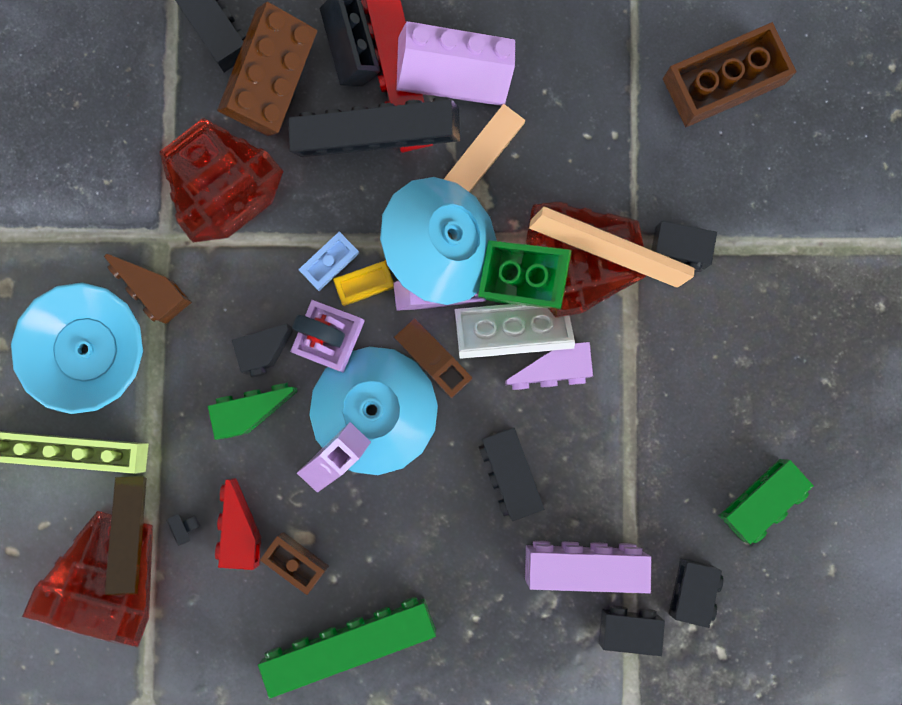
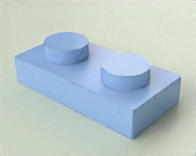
[299,231,359,291]

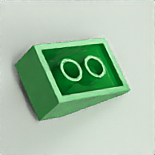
[478,240,571,309]

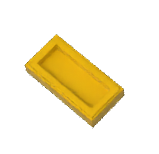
[333,260,394,306]

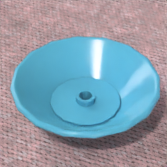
[380,177,497,305]
[11,282,143,414]
[309,346,438,475]

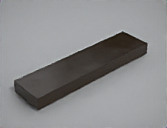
[105,476,147,595]

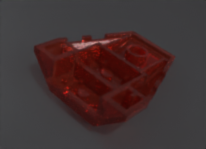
[160,118,283,243]
[526,202,647,318]
[22,511,153,648]

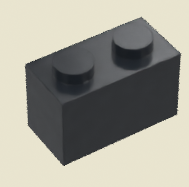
[651,221,717,272]
[668,558,723,628]
[599,605,665,657]

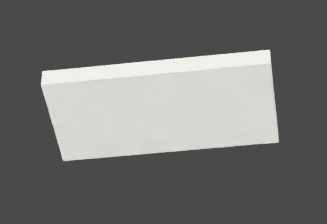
[455,299,575,359]

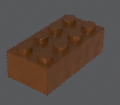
[217,1,317,136]
[663,22,796,128]

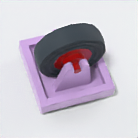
[290,300,365,373]

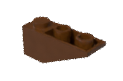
[104,254,192,324]
[394,318,473,399]

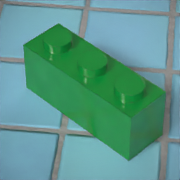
[719,459,814,544]

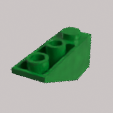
[208,383,298,440]

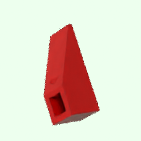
[215,478,261,570]

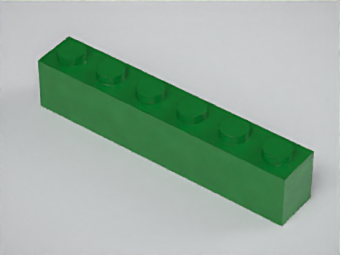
[258,597,436,699]

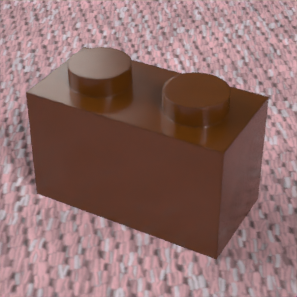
[260,532,329,595]

